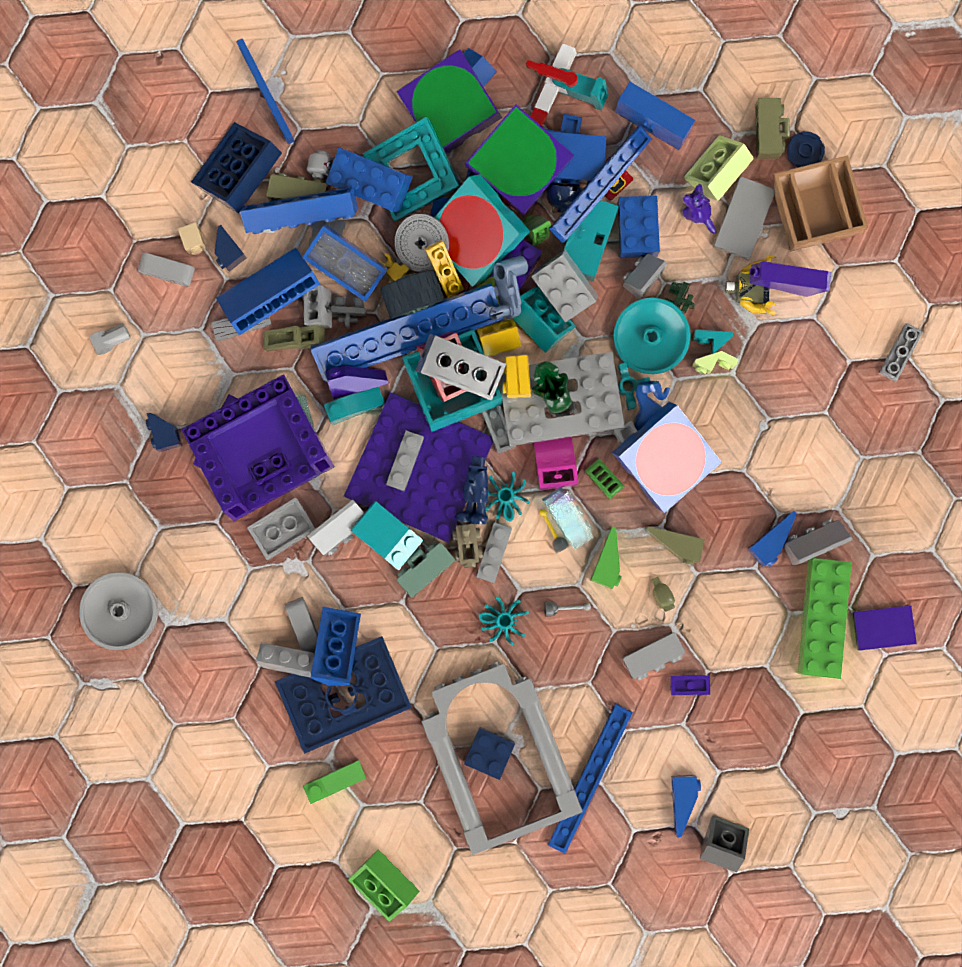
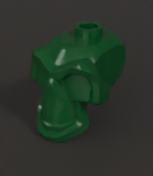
[532,361,572,413]

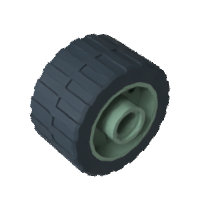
[380,270,444,319]

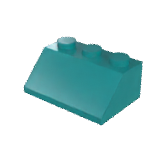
[512,285,576,353]

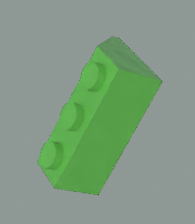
[348,850,420,922]

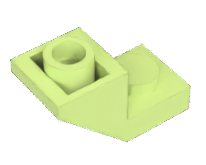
[692,351,739,375]

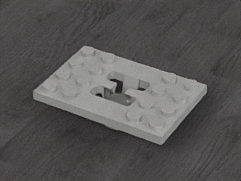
[500,352,625,446]

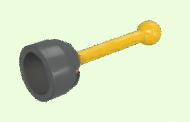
[539,509,569,553]

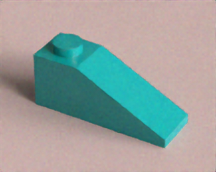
[324,387,385,425]

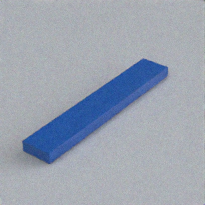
[236,38,295,144]

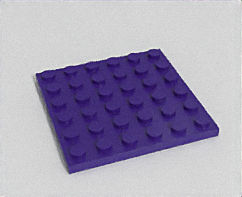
[344,392,493,543]

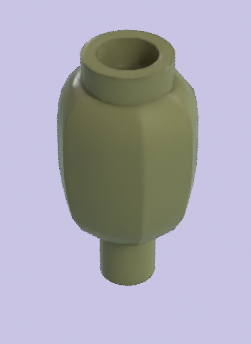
[652,577,675,612]

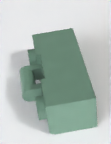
[397,542,456,598]

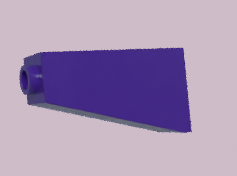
[749,261,831,297]

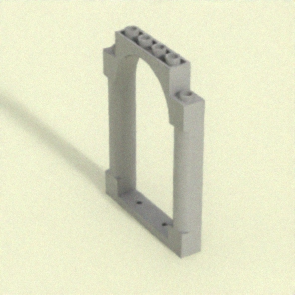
[422,662,583,855]

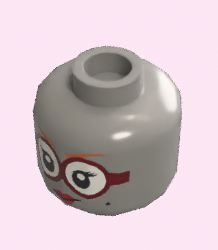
[307,150,333,180]

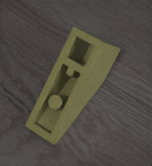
[645,526,705,565]

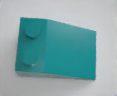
[350,501,423,570]

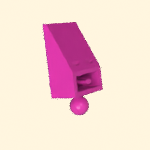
[534,437,579,504]

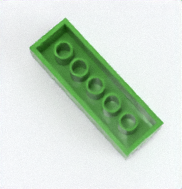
[798,558,852,679]

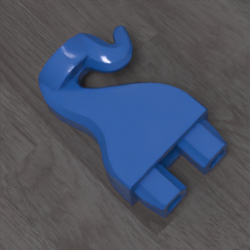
[634,381,670,431]

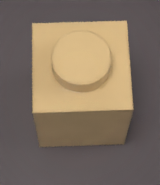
[178,222,206,255]

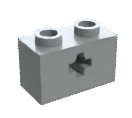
[304,285,332,329]

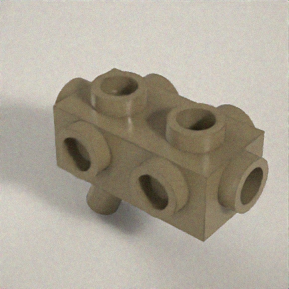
[453,521,483,568]

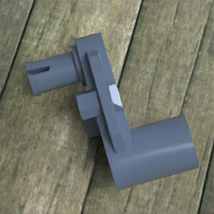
[489,256,528,321]

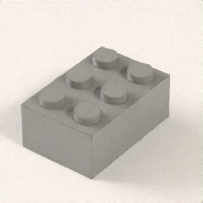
[531,249,598,322]

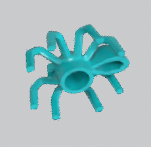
[485,471,530,522]
[478,597,529,645]

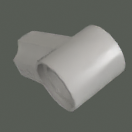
[89,323,131,355]

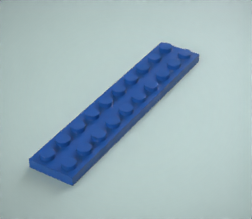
[310,283,504,382]

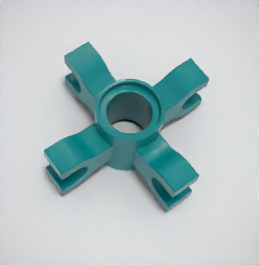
[618,362,650,410]

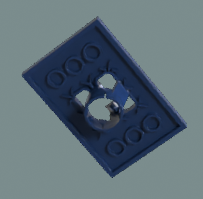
[275,636,412,754]

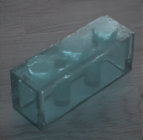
[542,487,594,550]

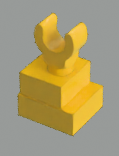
[378,253,411,281]

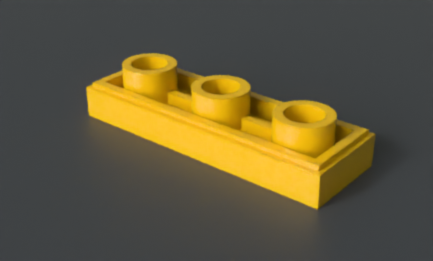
[424,240,464,298]

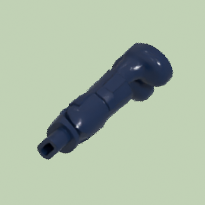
[456,456,489,524]

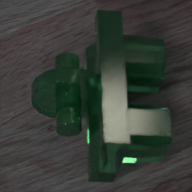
[665,282,695,313]

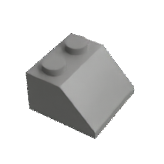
[622,254,668,300]

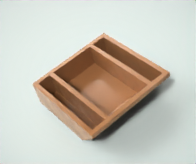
[774,155,868,252]

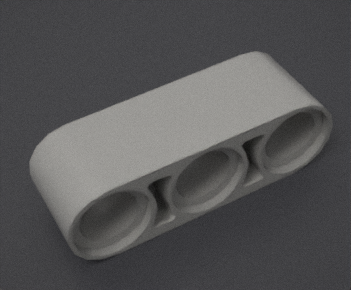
[137,253,195,287]
[285,597,318,653]

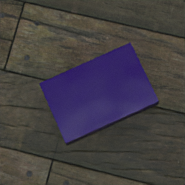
[852,606,917,651]

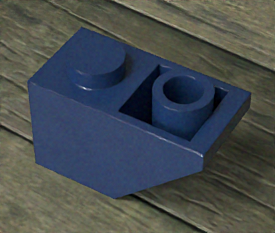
[145,413,182,452]

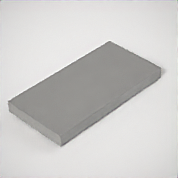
[714,177,775,260]

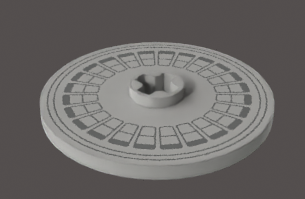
[395,214,449,272]

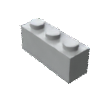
[622,632,685,681]
[256,642,315,677]

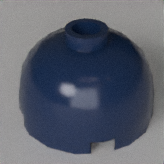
[546,184,584,213]

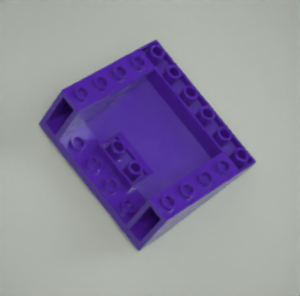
[181,374,335,521]

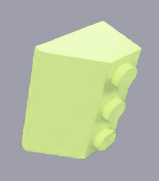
[684,135,754,201]

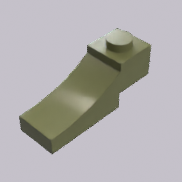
[264,325,325,351]

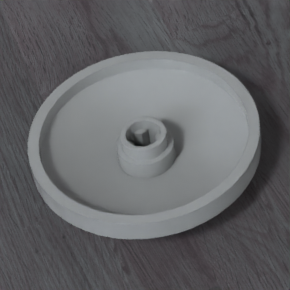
[79,572,158,650]

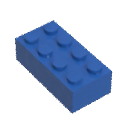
[326,147,413,213]

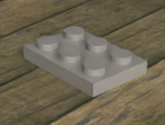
[247,497,316,560]

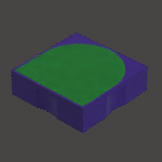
[397,49,502,154]
[465,104,574,217]

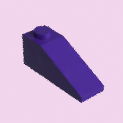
[326,366,389,399]

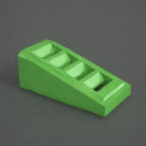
[585,459,625,500]

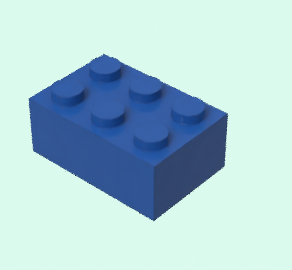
[617,196,660,258]

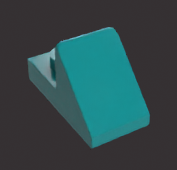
[692,330,733,354]

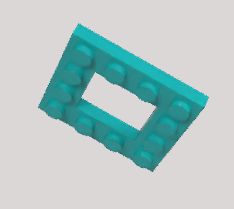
[363,117,461,222]

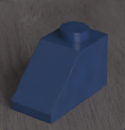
[214,225,247,272]

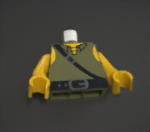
[725,255,777,315]

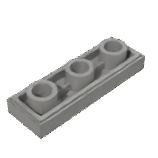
[879,323,923,382]

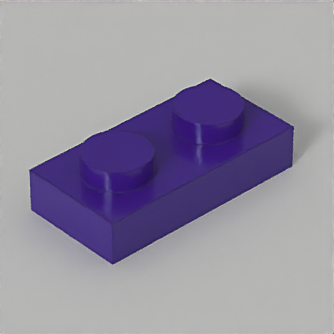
[670,675,710,695]

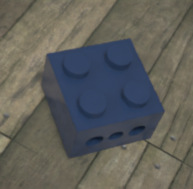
[464,727,515,780]

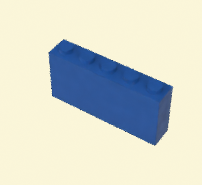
[547,131,606,186]
[216,248,320,335]

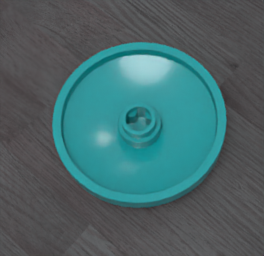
[614,298,691,375]

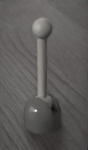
[544,601,591,617]

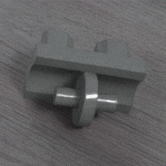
[331,297,367,328]

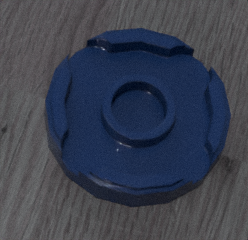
[787,131,825,168]

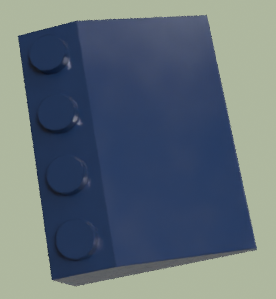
[191,122,282,214]

